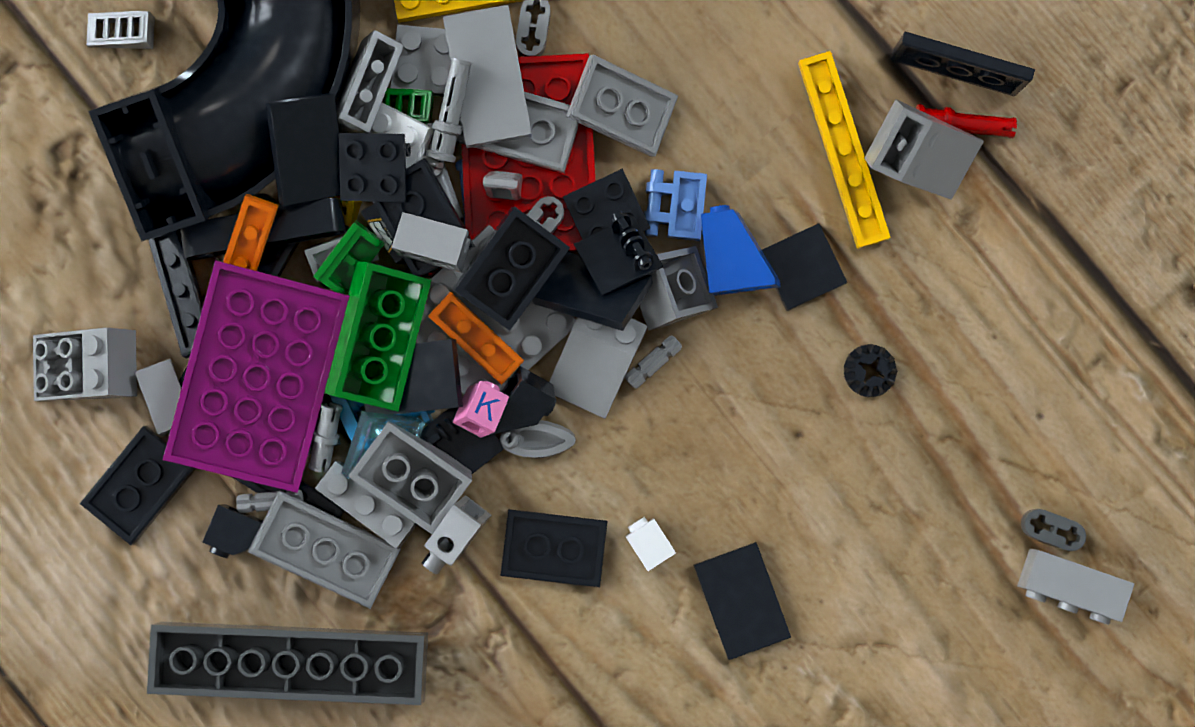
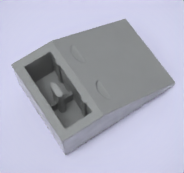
[864,99,984,200]
[33,328,137,401]

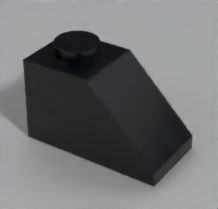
[490,366,556,435]
[202,504,264,558]

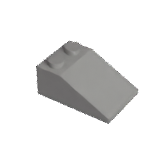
[549,318,648,419]
[348,421,472,534]

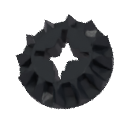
[844,344,898,397]

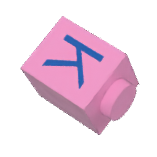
[453,381,509,438]

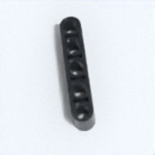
[180,198,346,260]

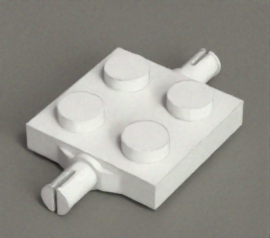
[370,103,443,176]

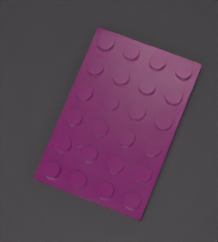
[163,260,350,493]

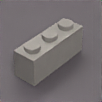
[336,30,404,133]
[315,461,418,549]
[1017,549,1135,625]

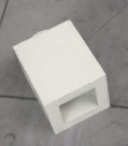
[625,517,676,571]

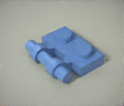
[643,169,707,241]

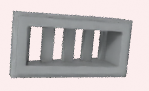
[86,11,155,49]
[483,171,523,200]

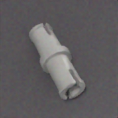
[308,402,343,473]

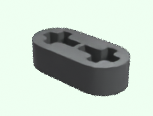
[1021,509,1086,551]

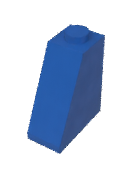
[701,205,781,296]

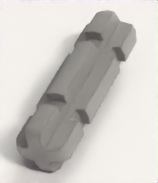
[625,335,682,389]
[236,490,304,513]

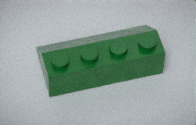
[324,262,432,412]

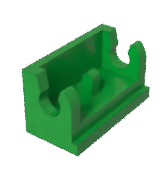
[313,221,385,295]

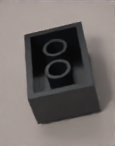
[452,207,570,331]

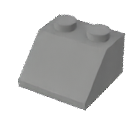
[640,246,718,330]

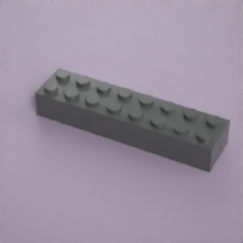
[147,622,428,705]

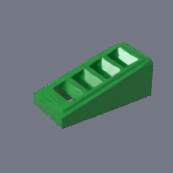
[383,88,434,124]

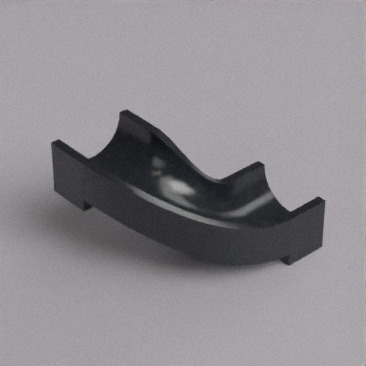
[88,0,360,242]

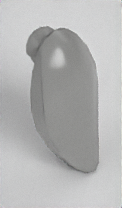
[500,420,576,458]

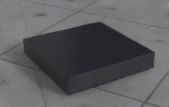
[762,223,848,311]

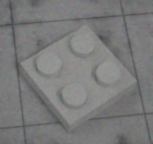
[390,24,451,97]

